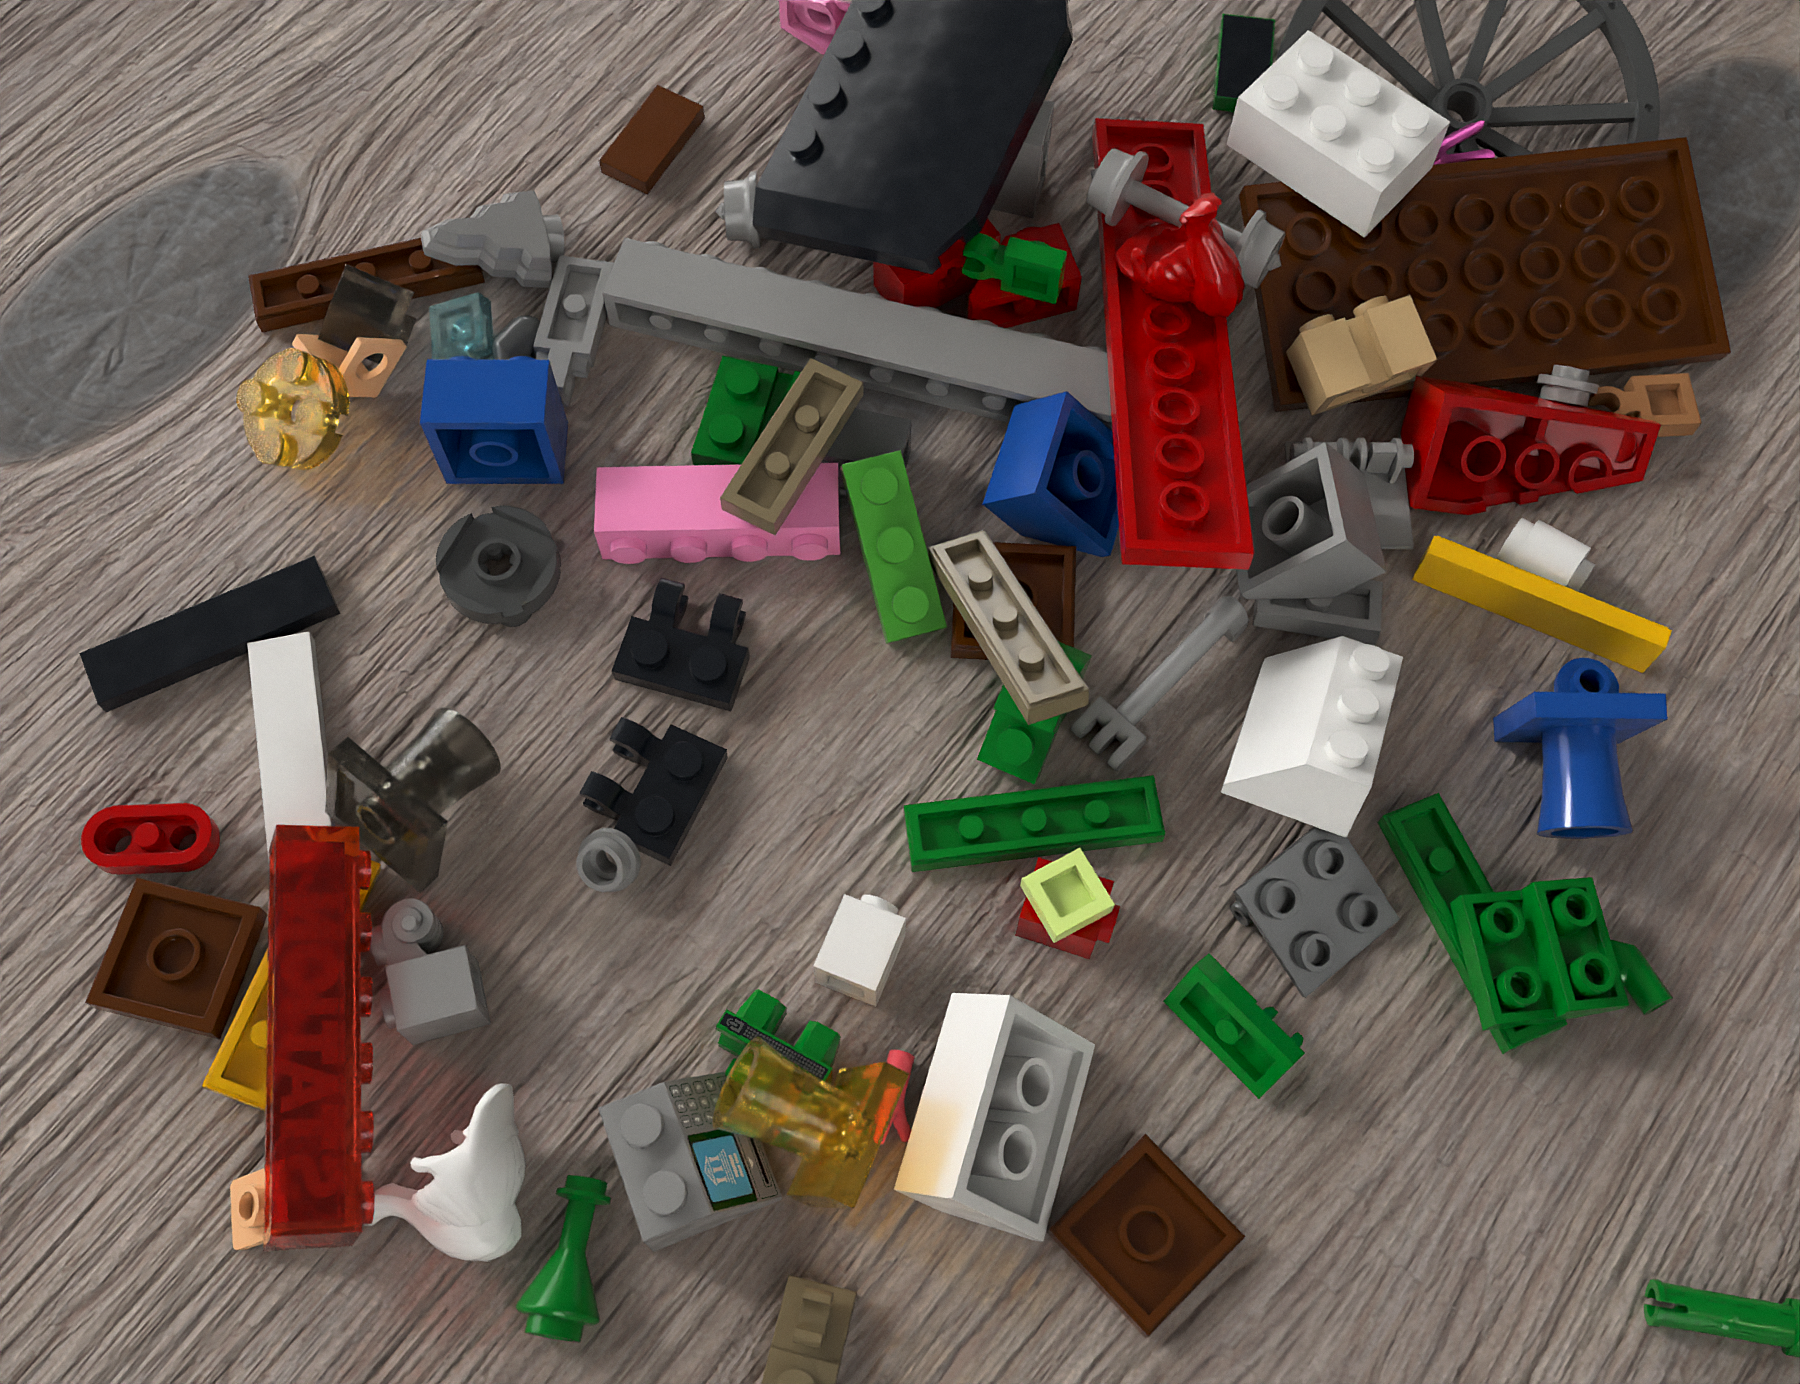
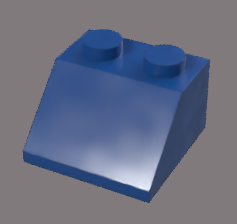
[982,391,1119,557]

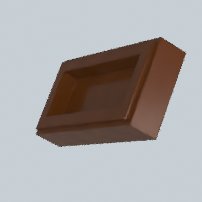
[599,85,705,195]

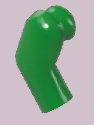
[1611,940,1673,1015]

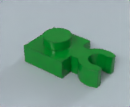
[962,233,1067,305]

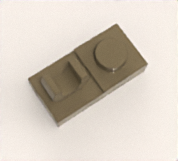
[761,1275,857,1384]

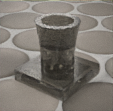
[325,708,501,893]

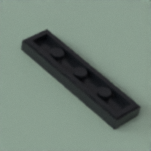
[79,556,341,712]

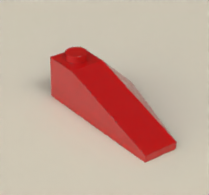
[1400,376,1661,515]

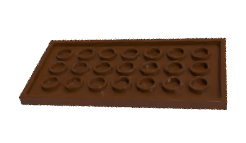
[1239,137,1731,412]

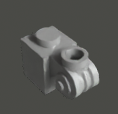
[369,898,491,1045]

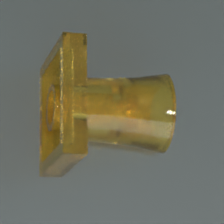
[713,1037,909,1209]

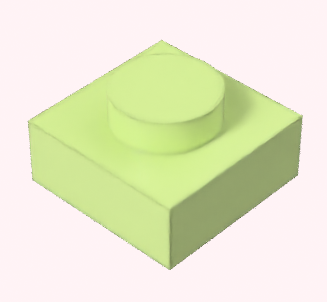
[1020,848,1115,943]

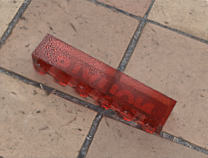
[263,825,375,1251]

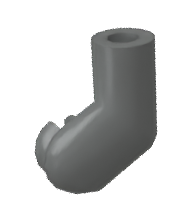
[491,316,540,360]

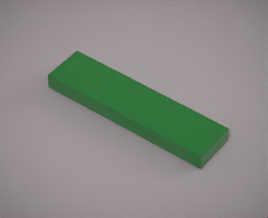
[903,775,1165,872]
[1377,793,1567,1054]

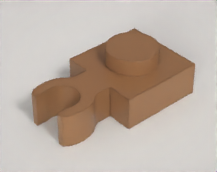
[1587,373,1702,437]

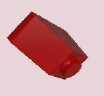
[967,223,1082,328]

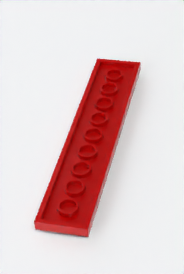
[1092,118,1254,570]

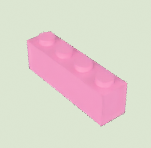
[594,463,840,564]

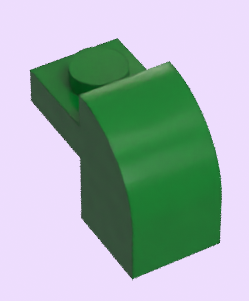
[977,641,1092,784]

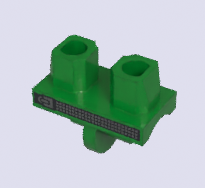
[716,989,841,1113]

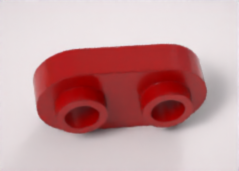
[81,803,220,875]

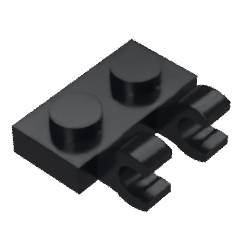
[612,578,750,712]
[579,717,728,866]

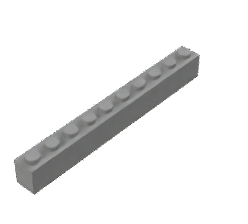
[602,238,1112,431]

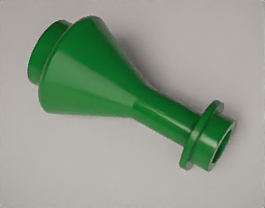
[516,1175,611,1343]

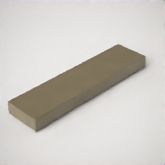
[928,530,1089,725]

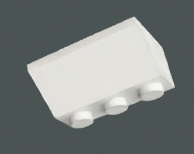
[1221,636,1403,838]
[894,993,1095,1242]

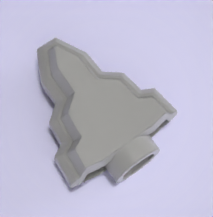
[421,190,564,288]

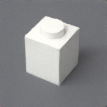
[813,894,906,1007]

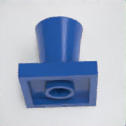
[1493,692,1668,839]

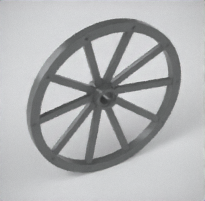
[1276,0,1660,158]

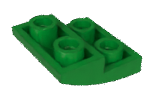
[1450,877,1629,1031]

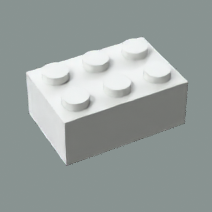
[1226,30,1450,238]

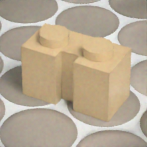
[1286,295,1437,416]

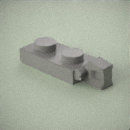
[533,255,614,407]

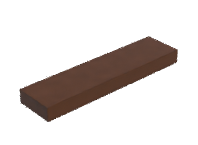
[248,238,485,333]

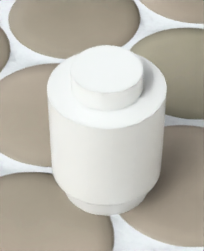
[1496,518,1596,592]

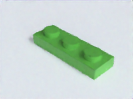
[840,450,947,644]

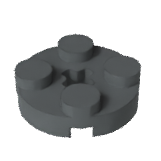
[436,505,561,627]

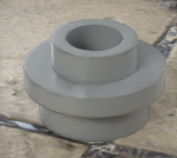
[1537,365,1599,407]
[576,828,641,892]

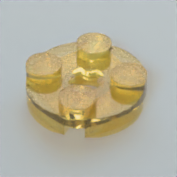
[236,348,350,470]

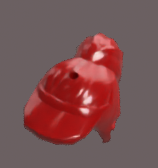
[1115,193,1245,317]

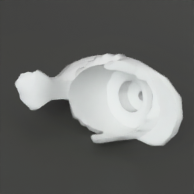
[359,1084,526,1262]

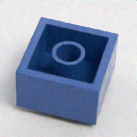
[420,356,568,484]

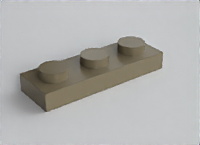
[720,358,864,535]

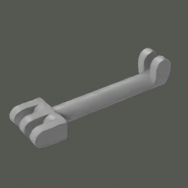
[1070,595,1249,772]

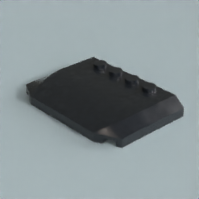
[752,0,1073,274]

